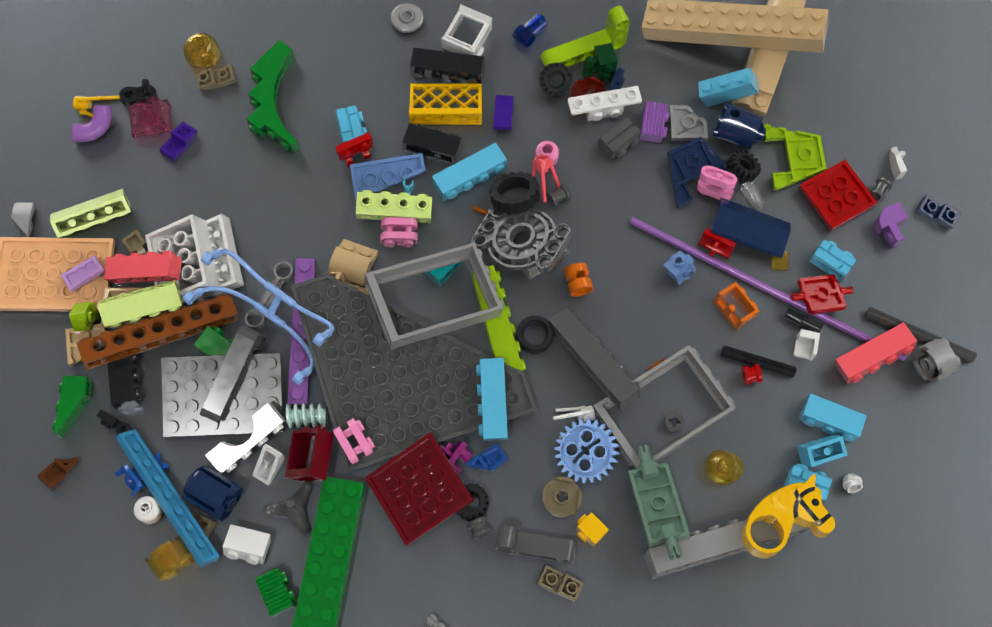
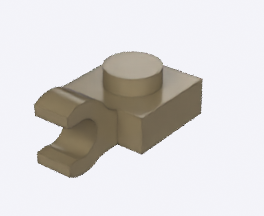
[121,229,147,255]

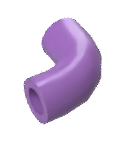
[72,105,112,142]

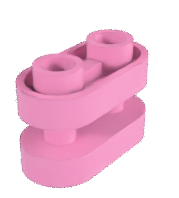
[696,166,737,200]
[380,217,418,248]
[333,418,375,465]

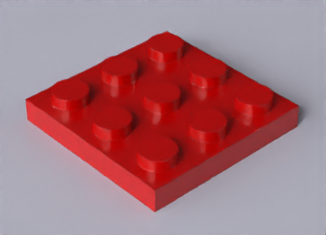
[799,160,878,231]

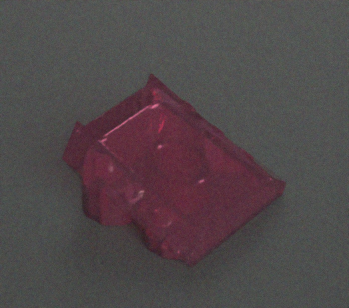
[129,96,174,138]

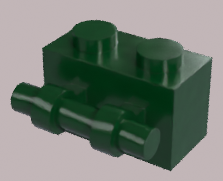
[581,43,618,83]

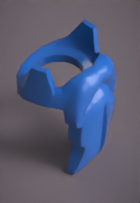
[115,452,169,497]

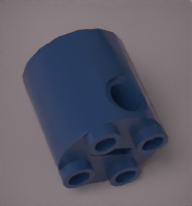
[712,102,766,150]

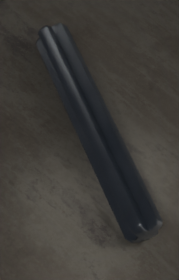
[721,346,797,377]

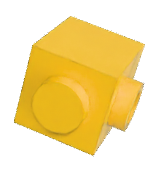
[576,512,609,547]

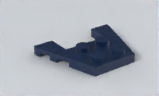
[667,137,728,208]

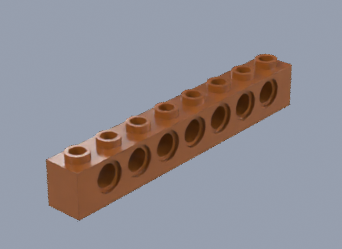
[76,294,238,370]

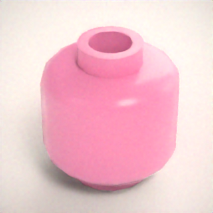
[535,141,559,166]

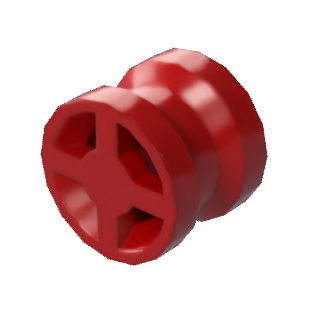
[741,364,762,385]

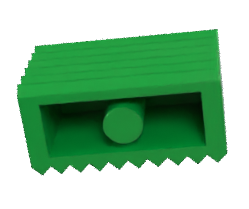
[255,567,297,618]

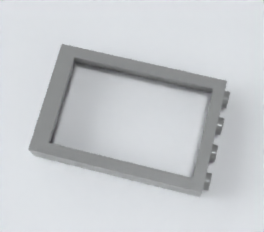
[364,242,504,350]
[593,345,735,470]

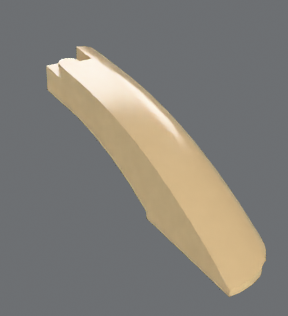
[731,0,806,117]

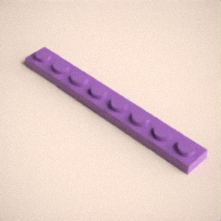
[287,258,316,406]

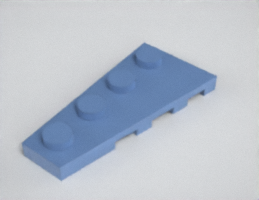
[350,153,426,201]

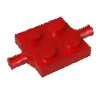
[790,274,854,315]

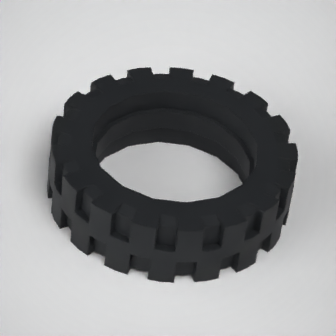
[489,171,540,215]

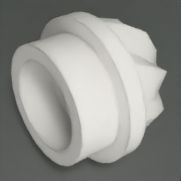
[842,473,863,494]

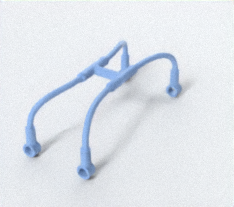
[182,249,334,385]

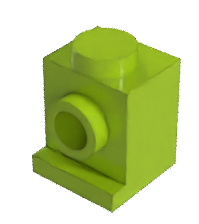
[69,302,99,332]

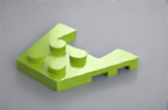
[764,124,827,191]

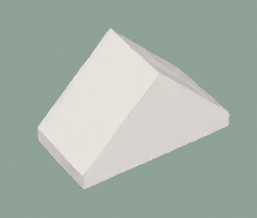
[252,444,286,486]

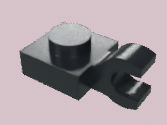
[96,409,133,435]

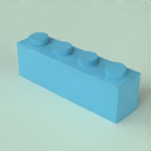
[432,142,507,201]
[476,358,508,441]

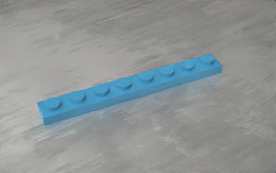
[116,429,220,568]

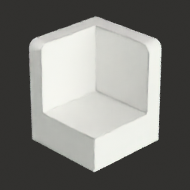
[793,329,820,361]

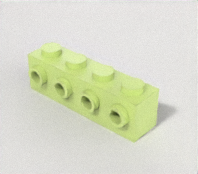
[50,189,131,238]
[356,190,432,224]
[97,280,183,328]

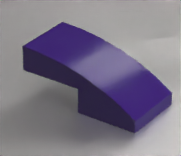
[493,95,514,130]
[159,122,198,162]

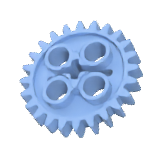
[554,418,620,484]

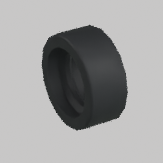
[516,315,553,354]

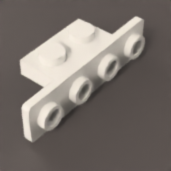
[568,86,642,121]

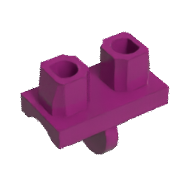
[440,441,473,474]

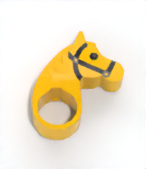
[742,474,835,559]

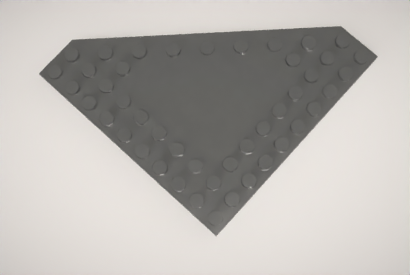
[291,274,537,473]

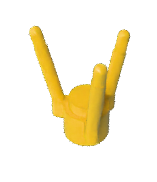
[73,95,120,123]

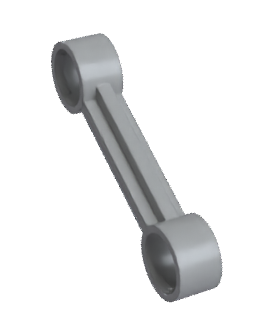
[245,261,294,331]

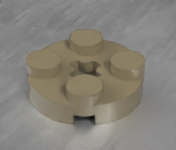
[542,476,582,518]

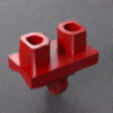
[698,227,736,259]

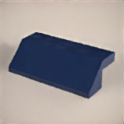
[711,198,791,258]

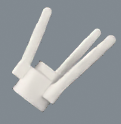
[553,405,595,440]

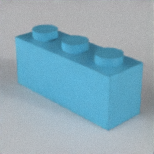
[698,68,759,107]
[799,393,867,442]

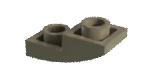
[195,64,237,91]
[536,565,584,602]

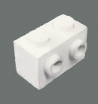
[223,524,271,565]

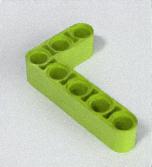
[540,6,630,67]

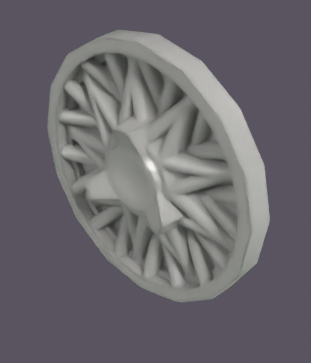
[391,3,424,33]

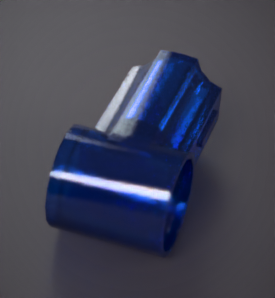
[512,14,548,48]

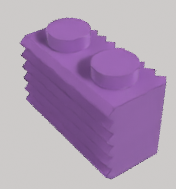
[639,101,670,143]

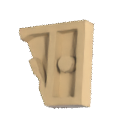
[65,324,107,367]

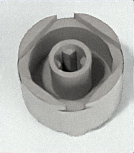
[912,338,961,384]

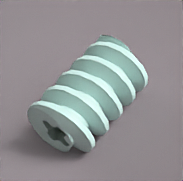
[285,403,328,429]

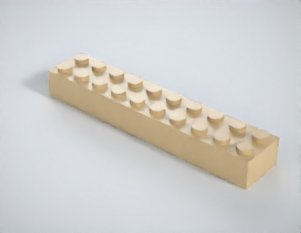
[641,0,829,53]

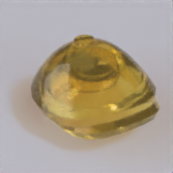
[705,450,744,485]

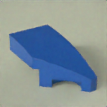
[466,443,509,471]

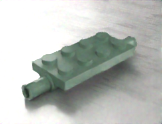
[628,445,690,560]

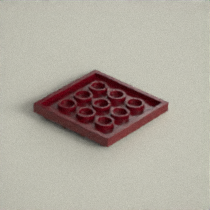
[365,433,475,546]

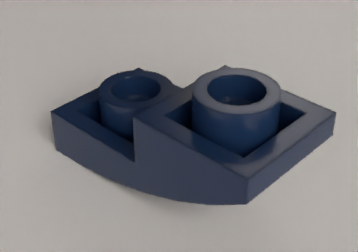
[609,68,625,91]
[916,195,960,229]

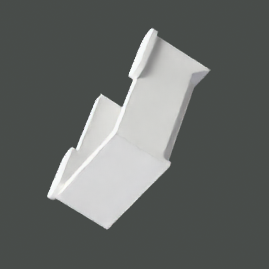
[441,4,492,56]

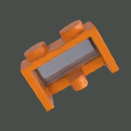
[713,282,760,331]

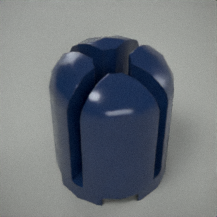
[183,466,243,522]

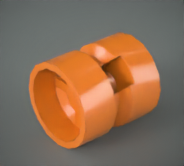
[563,262,594,297]

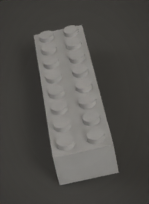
[644,516,810,579]

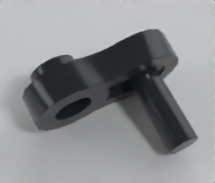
[119,79,157,106]

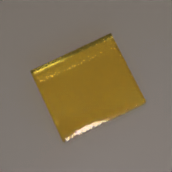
[772,252,789,271]

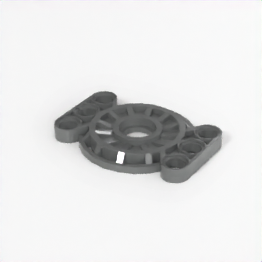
[471,206,572,273]

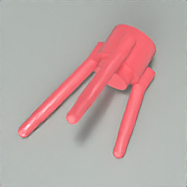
[531,155,560,203]

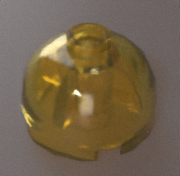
[183,32,220,69]

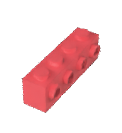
[104,251,182,284]
[834,322,917,384]

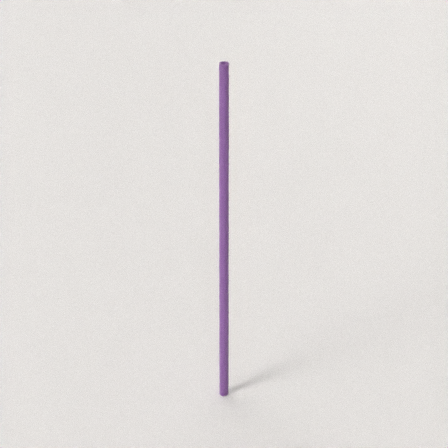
[629,217,907,362]

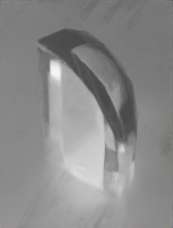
[739,181,764,212]

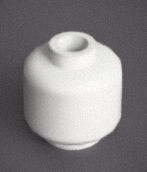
[134,496,163,524]

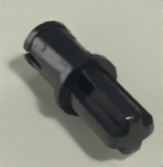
[784,308,823,333]

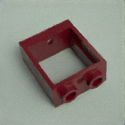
[284,426,334,482]

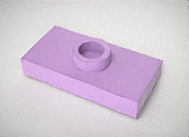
[61,255,105,292]

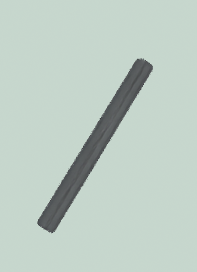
[866,307,977,362]

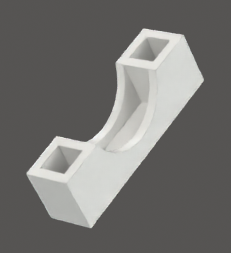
[205,402,286,474]

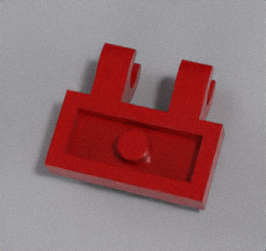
[335,132,373,167]

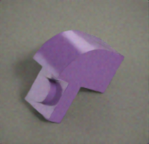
[874,202,909,248]

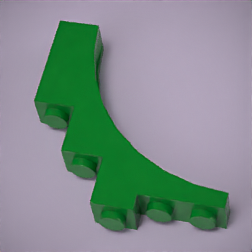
[247,40,299,154]

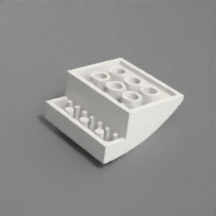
[145,214,244,302]

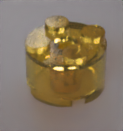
[145,536,194,582]

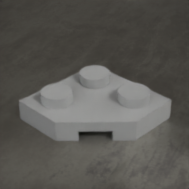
[669,105,708,141]

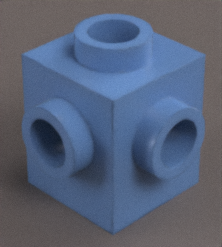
[663,251,696,285]

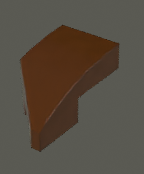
[37,457,79,491]

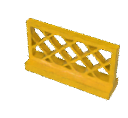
[409,84,482,125]

